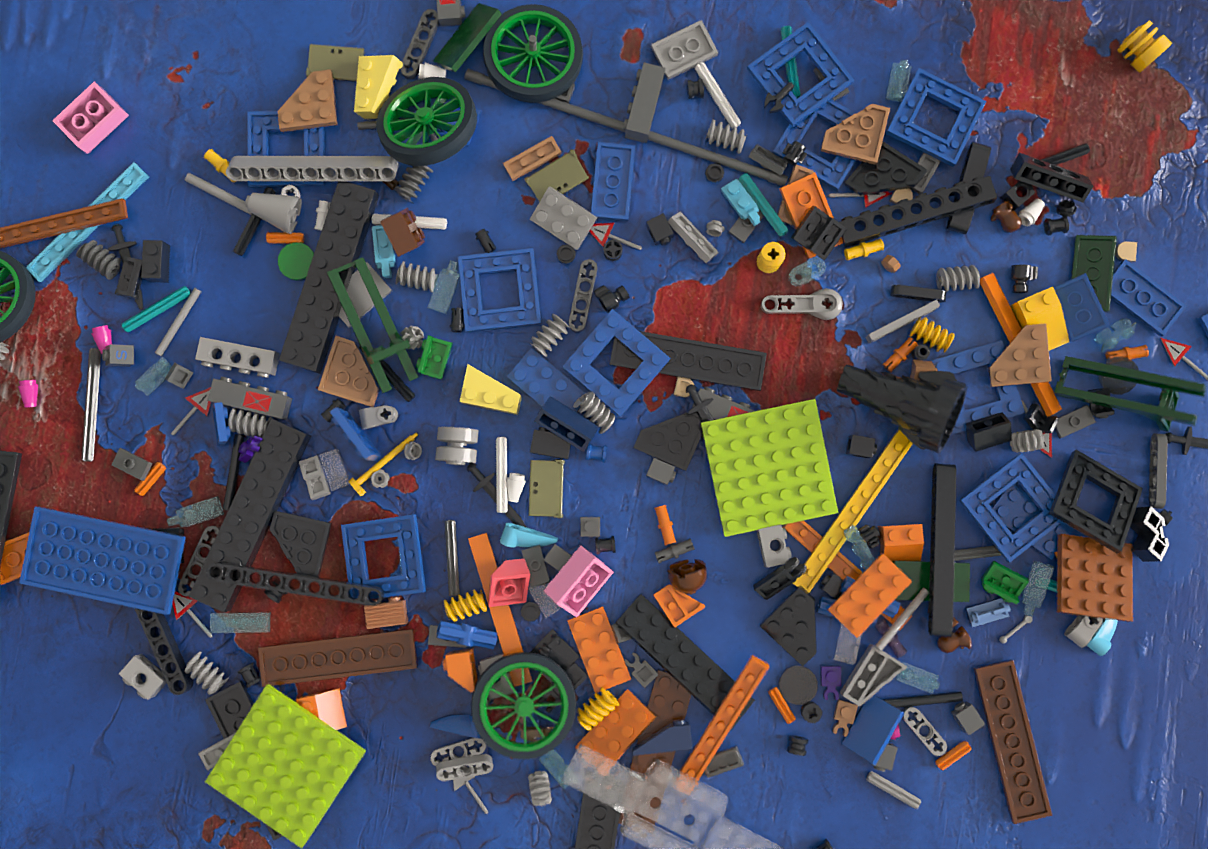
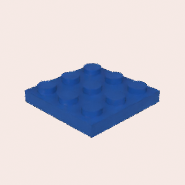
[330,407,382,462]

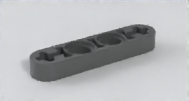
[401,9,440,79]
[569,259,597,333]
[1149,433,1168,509]
[178,526,220,596]

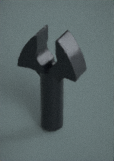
[764,82,794,113]

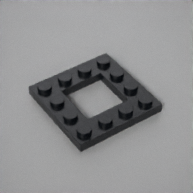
[1049,450,1143,554]

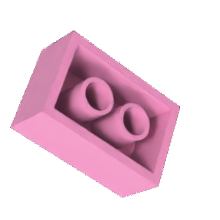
[52,82,129,154]
[544,546,614,617]

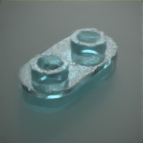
[789,258,826,286]

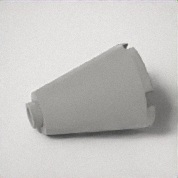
[245,193,302,234]

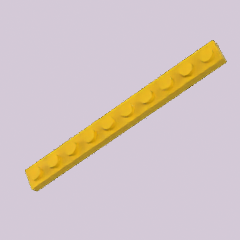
[792,429,913,593]

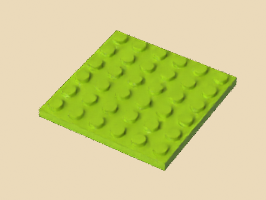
[701,399,838,537]
[205,684,366,848]

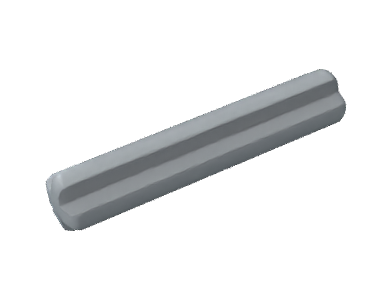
[866,771,921,809]

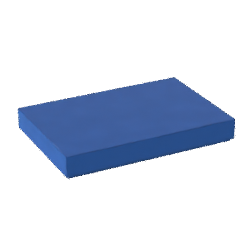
[1053,273,1110,342]
[842,695,904,765]

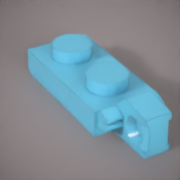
[721,179,760,226]
[372,225,396,279]

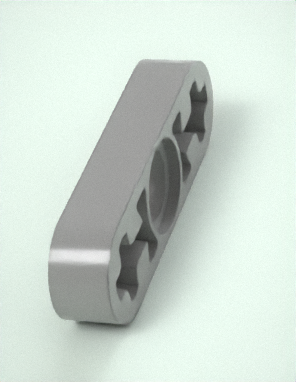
[902,706,947,756]
[431,737,487,766]
[436,754,493,781]

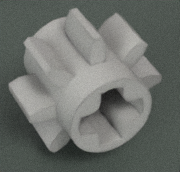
[401,326,424,350]

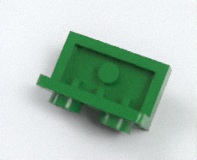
[416,335,453,380]
[981,561,1029,605]

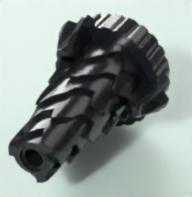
[837,365,968,453]

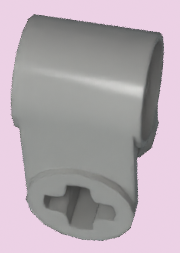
[359,406,398,429]
[1065,615,1102,648]

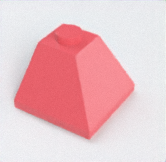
[488,559,530,607]

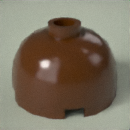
[667,559,707,594]

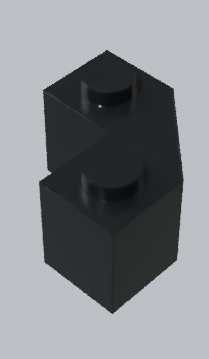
[1130,506,1169,562]

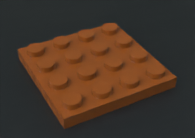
[1057,534,1133,622]

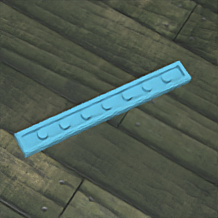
[26,163,149,282]

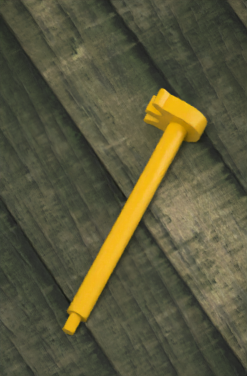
[348,433,418,496]

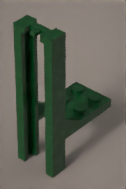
[327,257,418,393]
[1054,356,1207,432]

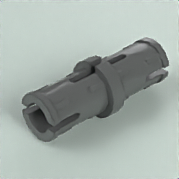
[654,538,695,564]

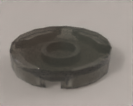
[1099,356,1139,394]
[778,665,818,705]

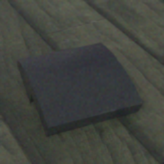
[791,206,847,260]

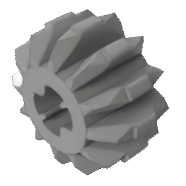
[1010,429,1045,453]
[528,771,552,806]

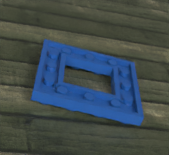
[747,22,854,127]
[885,68,986,167]
[772,88,855,191]
[247,111,325,188]
[458,248,542,332]
[562,309,671,417]
[931,340,1025,434]
[959,453,1062,562]
[341,514,426,599]

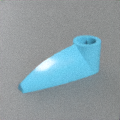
[500,523,558,548]
[1086,619,1118,656]

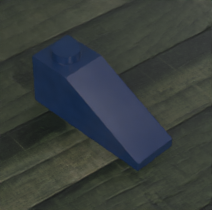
[632,719,692,756]

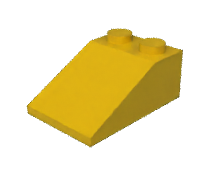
[1010,287,1070,351]

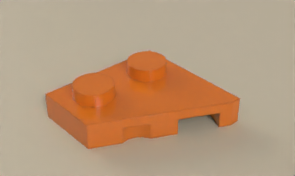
[653,584,705,628]

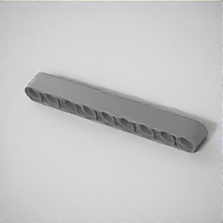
[226,156,398,181]

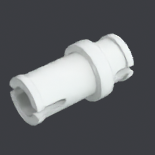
[314,201,331,231]

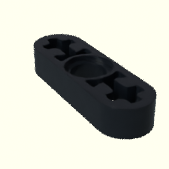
[890,285,947,302]

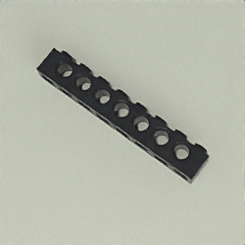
[839,175,997,248]

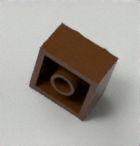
[380,207,425,257]

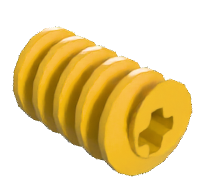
[757,242,785,273]
[909,317,955,353]
[444,589,487,622]
[577,688,619,731]

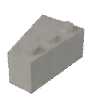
[839,644,907,707]

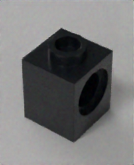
[1000,181,1036,210]
[646,213,674,246]
[846,435,877,459]

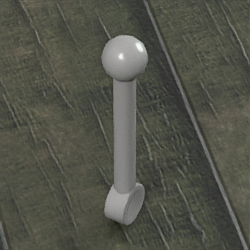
[999,615,1033,643]

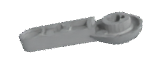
[761,288,843,320]

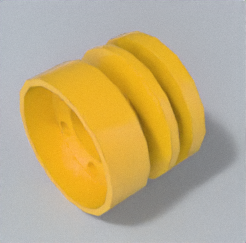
[1117,20,1172,73]

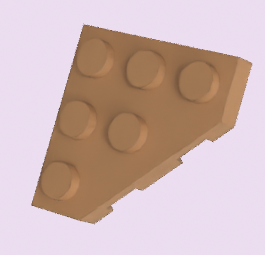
[278,70,338,132]
[820,104,890,165]
[989,323,1052,387]
[318,336,379,407]

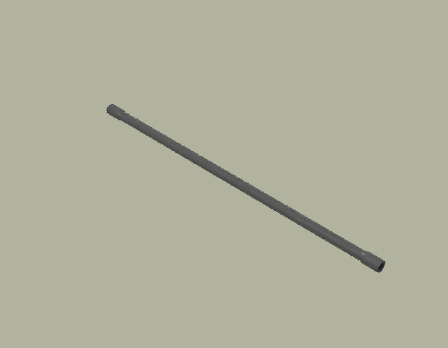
[465,69,788,186]

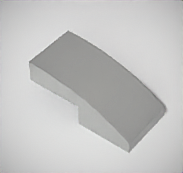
[299,455,331,500]

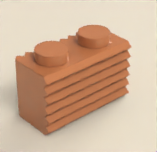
[364,597,408,629]

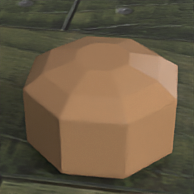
[881,255,901,273]

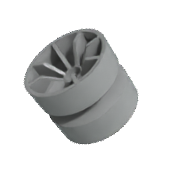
[435,427,479,465]

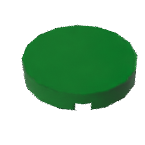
[278,243,314,281]

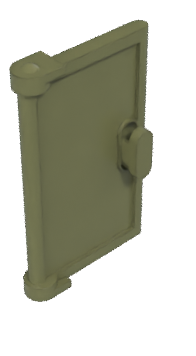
[306,44,364,81]
[524,149,589,202]
[529,459,565,519]

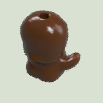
[991,201,1022,233]
[937,626,972,653]

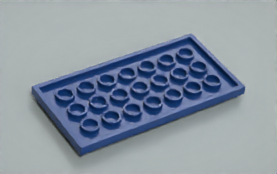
[19,506,186,615]

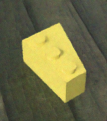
[354,55,403,119]
[460,364,522,415]

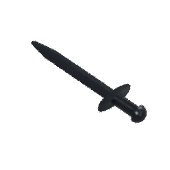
[108,224,143,310]
[686,384,713,422]
[1166,426,1208,455]
[467,463,526,527]

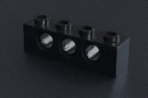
[1010,153,1094,203]

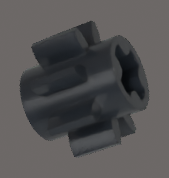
[782,141,807,165]
[857,525,881,549]

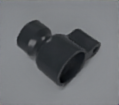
[1011,264,1038,293]
[593,285,630,313]

